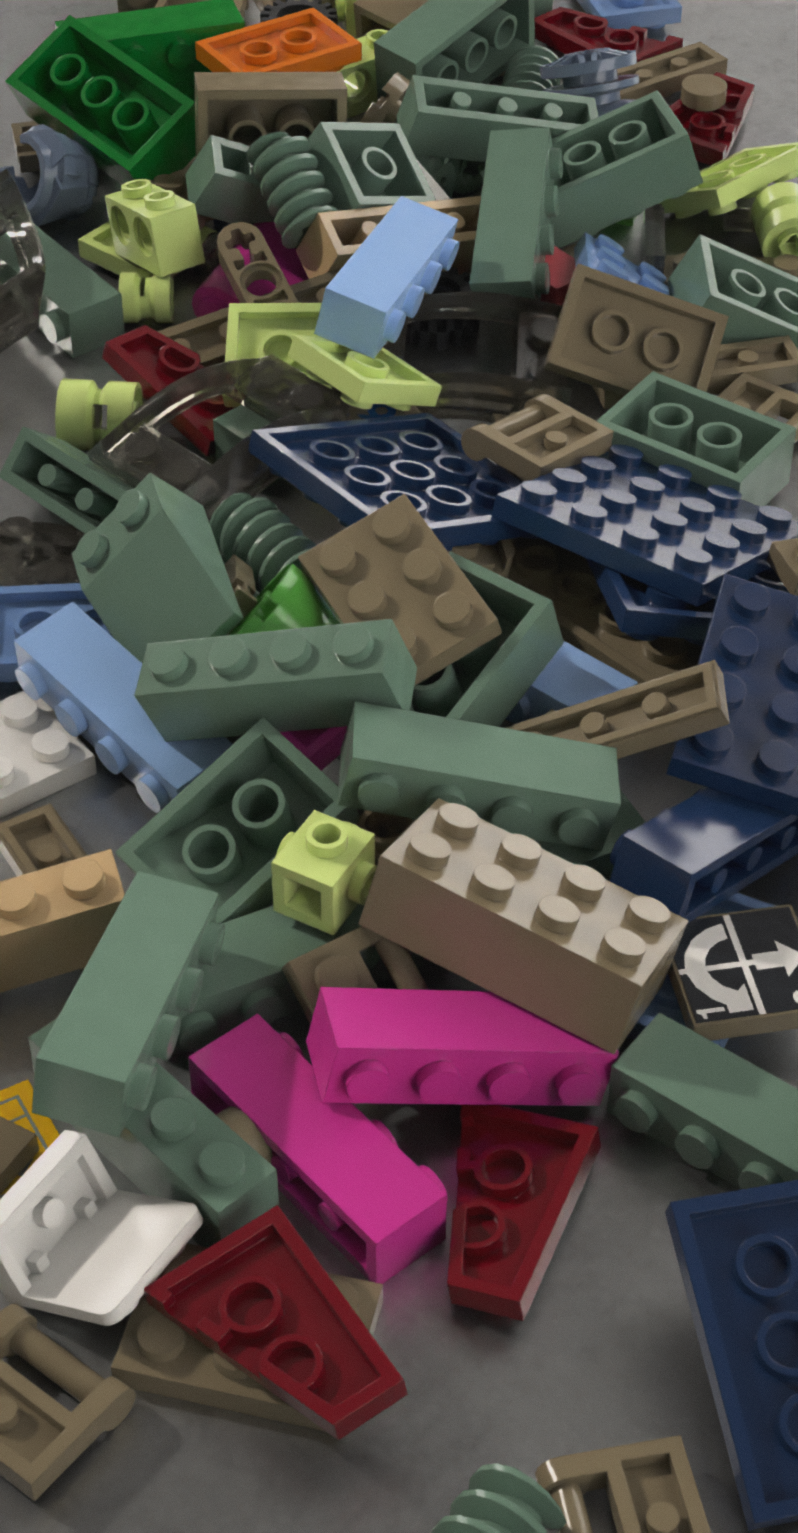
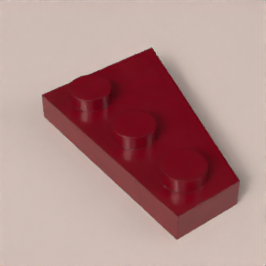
[534,7,683,62]
[669,72,755,166]
[102,325,288,457]
[447,1105,601,1322]
[143,1205,408,1440]

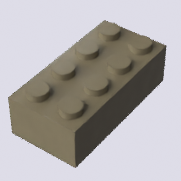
[359,798,689,1054]

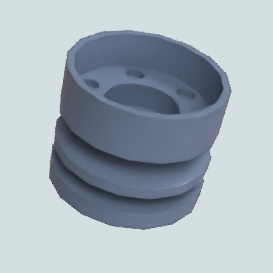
[540,48,640,117]

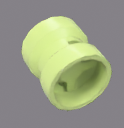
[118,272,174,324]

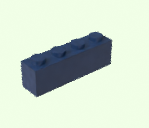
[610,788,798,923]

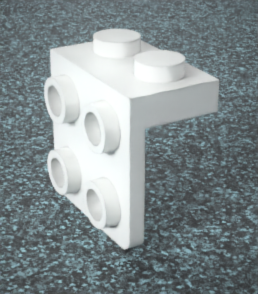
[0,1130,203,1326]

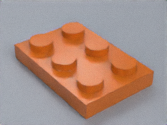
[195,7,362,72]

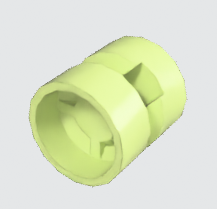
[750,182,798,257]
[55,378,144,453]

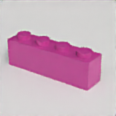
[306,987,619,1106]
[188,1013,448,1284]

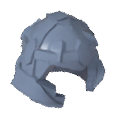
[0,124,99,227]

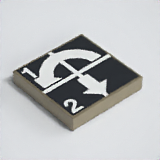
[668,904,798,1041]

